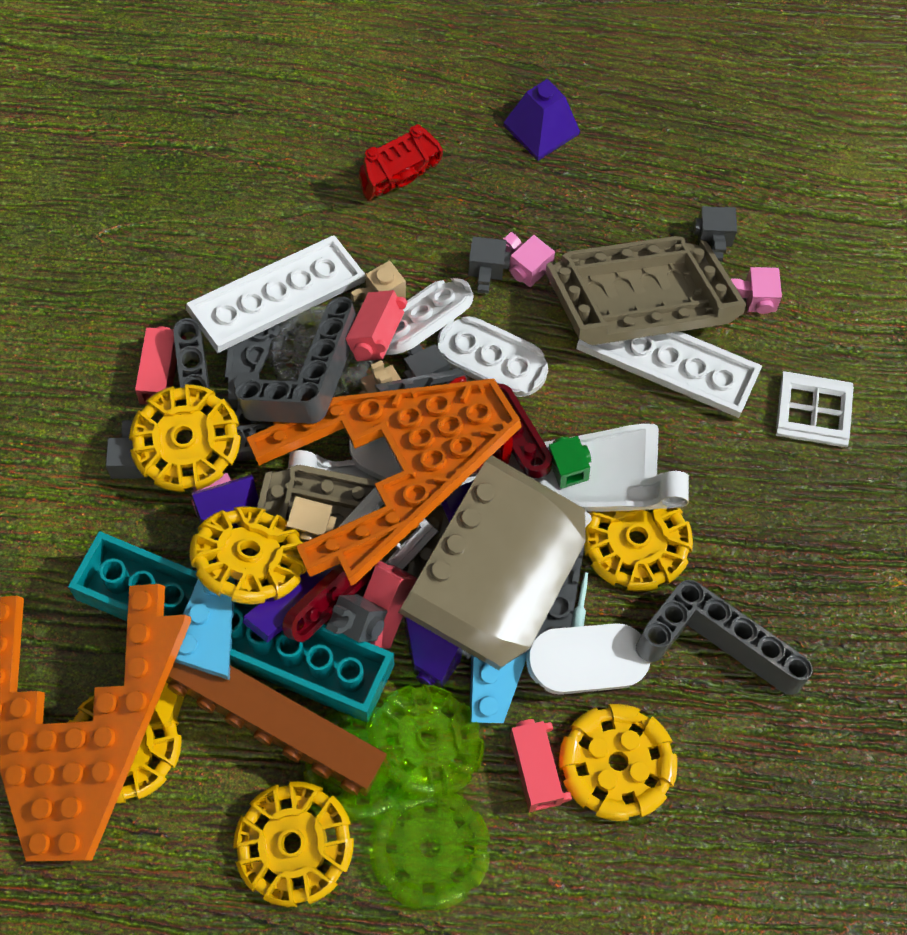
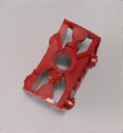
[359,124,443,201]

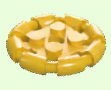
[129,384,241,492]
[189,506,306,604]
[584,508,693,592]
[68,695,182,804]
[559,704,677,821]
[233,781,354,907]

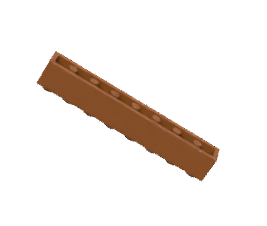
[166,662,387,796]

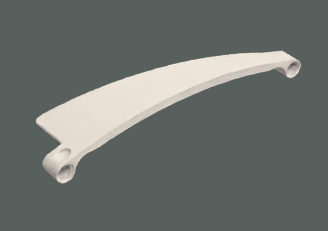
[288,424,689,512]

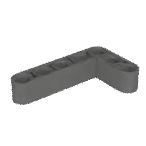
[235,297,356,424]
[173,318,271,465]
[636,580,813,695]

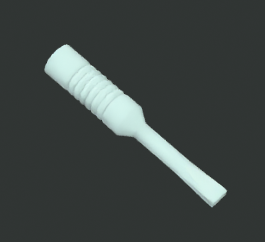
[571,572,588,627]

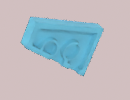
[175,577,235,680]

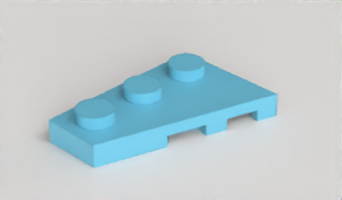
[469,651,528,723]

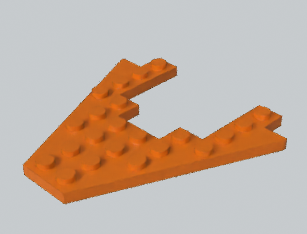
[246,379,521,586]
[0,584,191,862]

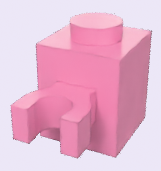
[503,232,555,287]
[731,267,782,314]

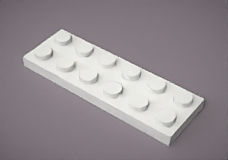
[186,235,366,353]
[576,332,762,418]

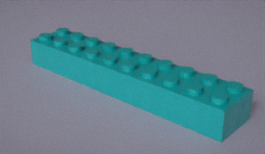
[68,531,395,723]

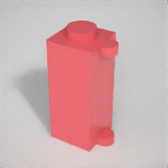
[346,290,407,361]
[135,326,187,405]
[363,561,418,649]
[510,719,572,813]

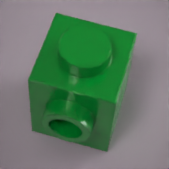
[549,436,591,489]

